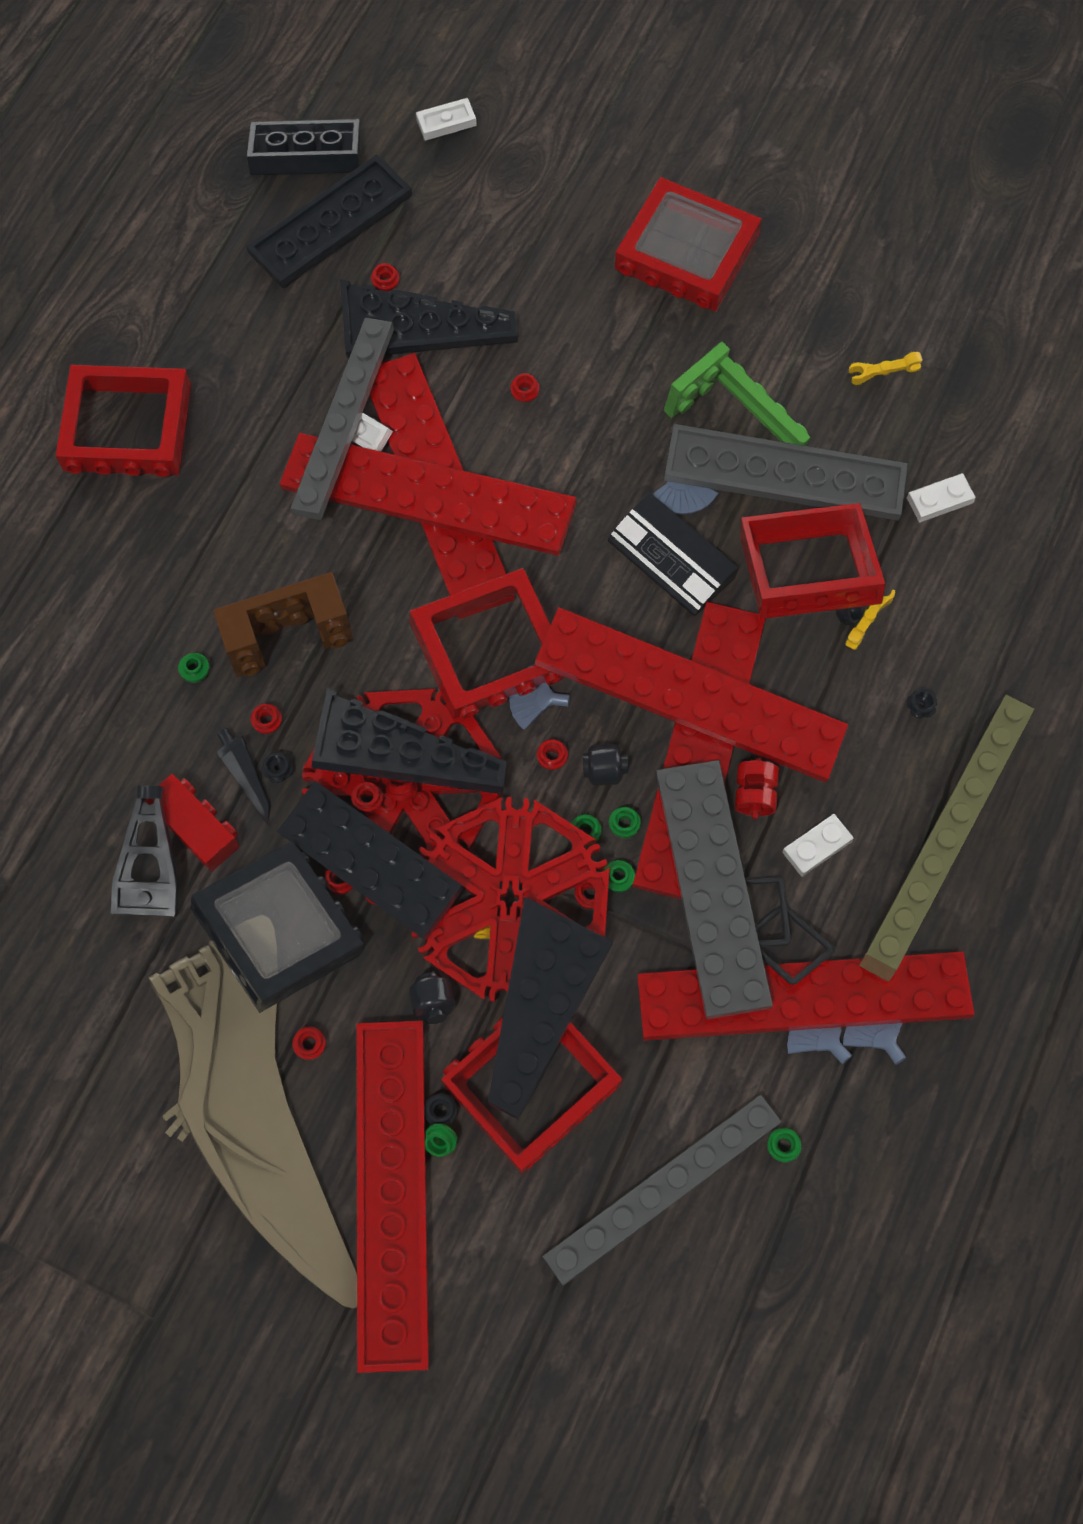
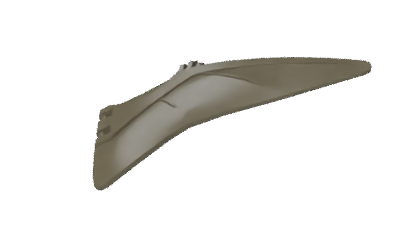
[148,915,357,1309]

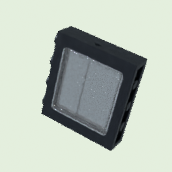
[190,842,363,1013]

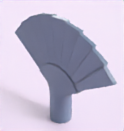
[653,482,718,515]
[509,664,570,730]
[843,1023,906,1065]
[787,1027,852,1064]

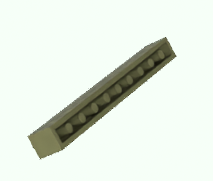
[859,695,1034,982]

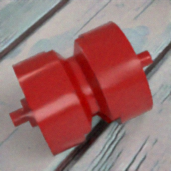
[735,758,779,820]

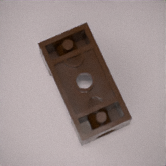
[213,572,354,677]

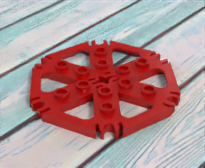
[302,689,504,861]
[409,797,610,1003]

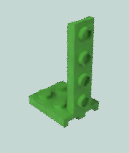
[664,342,811,446]

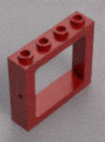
[56,365,191,477]
[740,503,885,619]
[409,568,564,719]
[441,1018,623,1175]

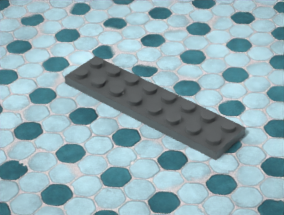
[664,424,908,521]
[656,760,773,1020]

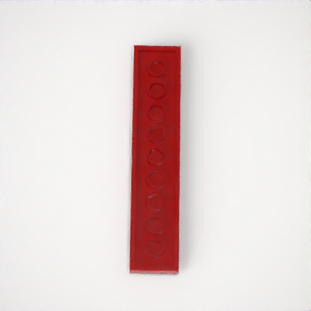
[369,353,515,620]
[279,433,577,556]
[633,602,765,900]
[534,607,848,783]
[637,952,975,1041]
[356,1021,429,1373]

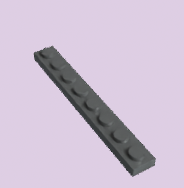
[290,318,394,520]
[543,1095,781,1286]

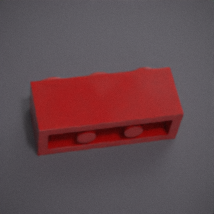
[145,774,240,873]

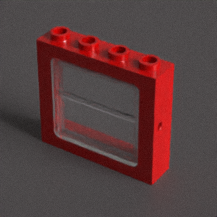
[615,177,762,312]

